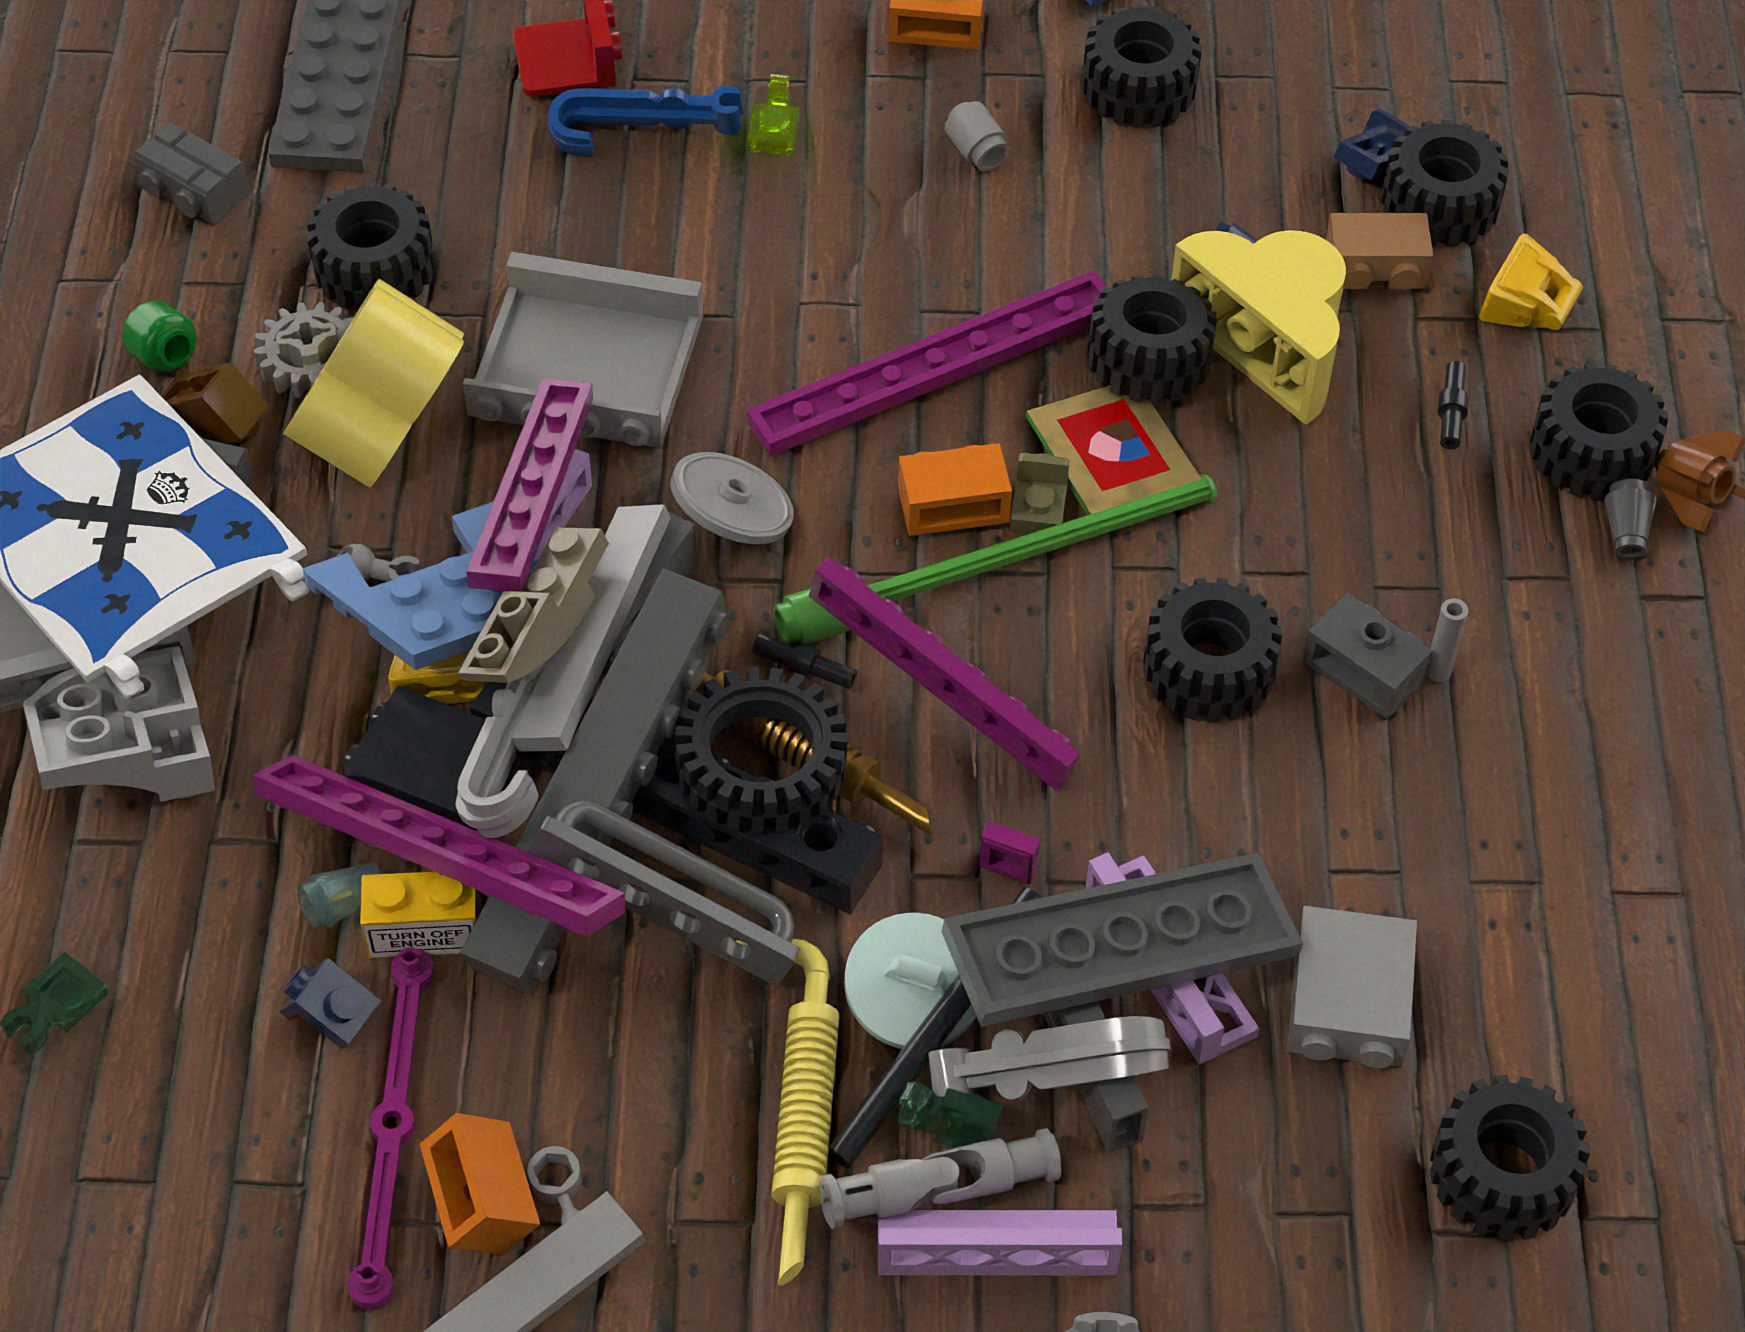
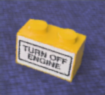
[360,871,482,958]

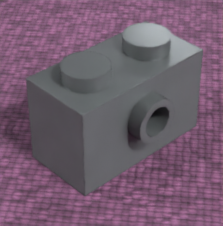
[1302,593,1433,719]

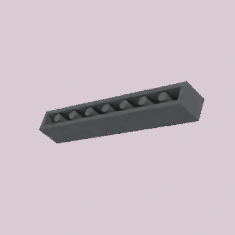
[460,568,731,995]

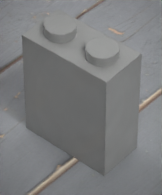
[1287,906,1417,1068]

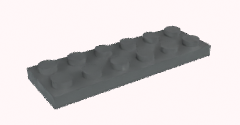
[268,0,403,173]
[941,853,1303,1027]

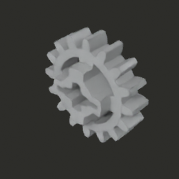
[254,302,354,398]

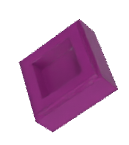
[979,821,1040,884]

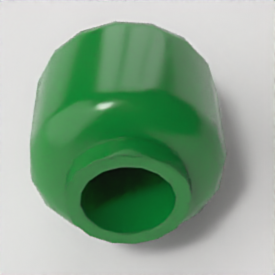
[122,301,197,373]

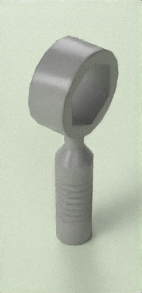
[527,1146,582,1225]

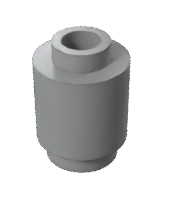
[945,101,1010,171]

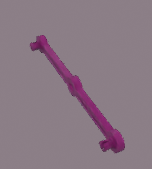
[348,947,435,1310]

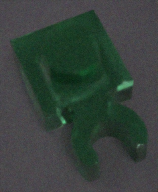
[0,952,109,1055]
[897,1082,1003,1148]

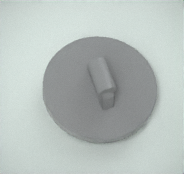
[670,452,794,544]

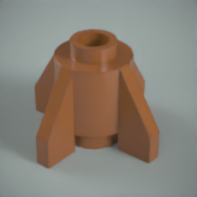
[1655,430,1745,533]

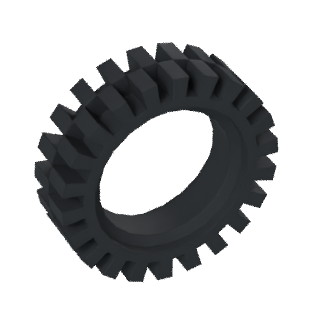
[675,667,848,833]

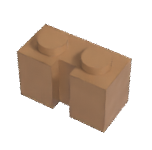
[1326,213,1433,290]

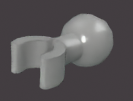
[337,544,419,582]

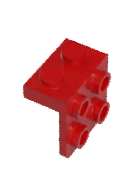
[513,0,622,97]

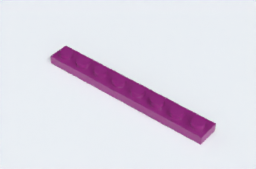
[747,270,1107,457]
[253,755,625,936]

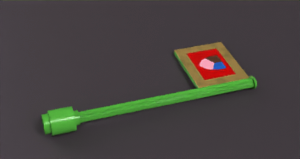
[773,385,1217,645]

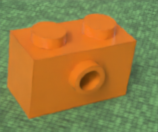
[889,0,985,50]
[898,443,1012,536]
[420,1113,540,1255]

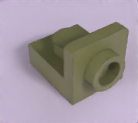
[1010,453,1070,534]

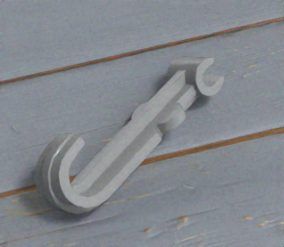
[455,662,546,838]
[928,1016,1171,1100]

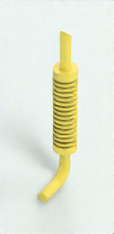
[735,938,839,1286]

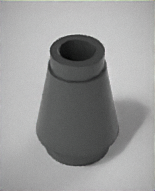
[1604,479,1657,559]

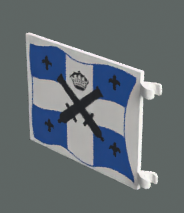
[0,374,309,698]

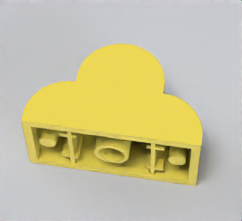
[1171,230,1346,425]
[283,279,464,488]

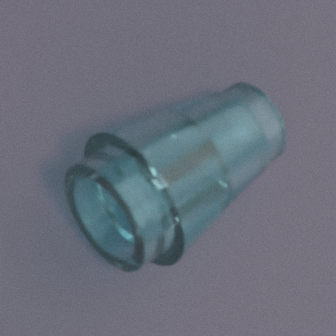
[297,862,381,927]

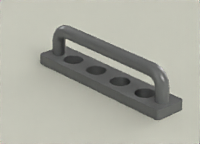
[527,801,800,985]

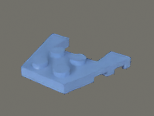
[303,501,503,670]

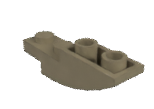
[458,527,609,683]

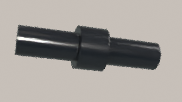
[1437,361,1469,450]
[752,634,858,689]

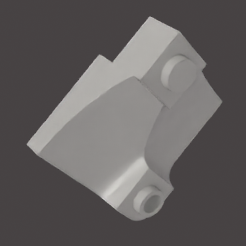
[23,646,215,802]

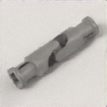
[819,1128,1061,1229]

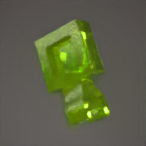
[747,74,800,155]

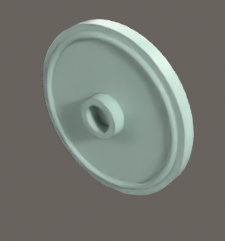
[844,913,977,1049]

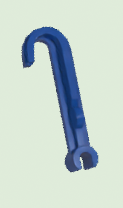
[548,86,744,156]

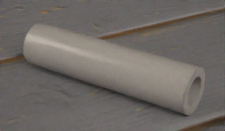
[1426,598,1468,682]

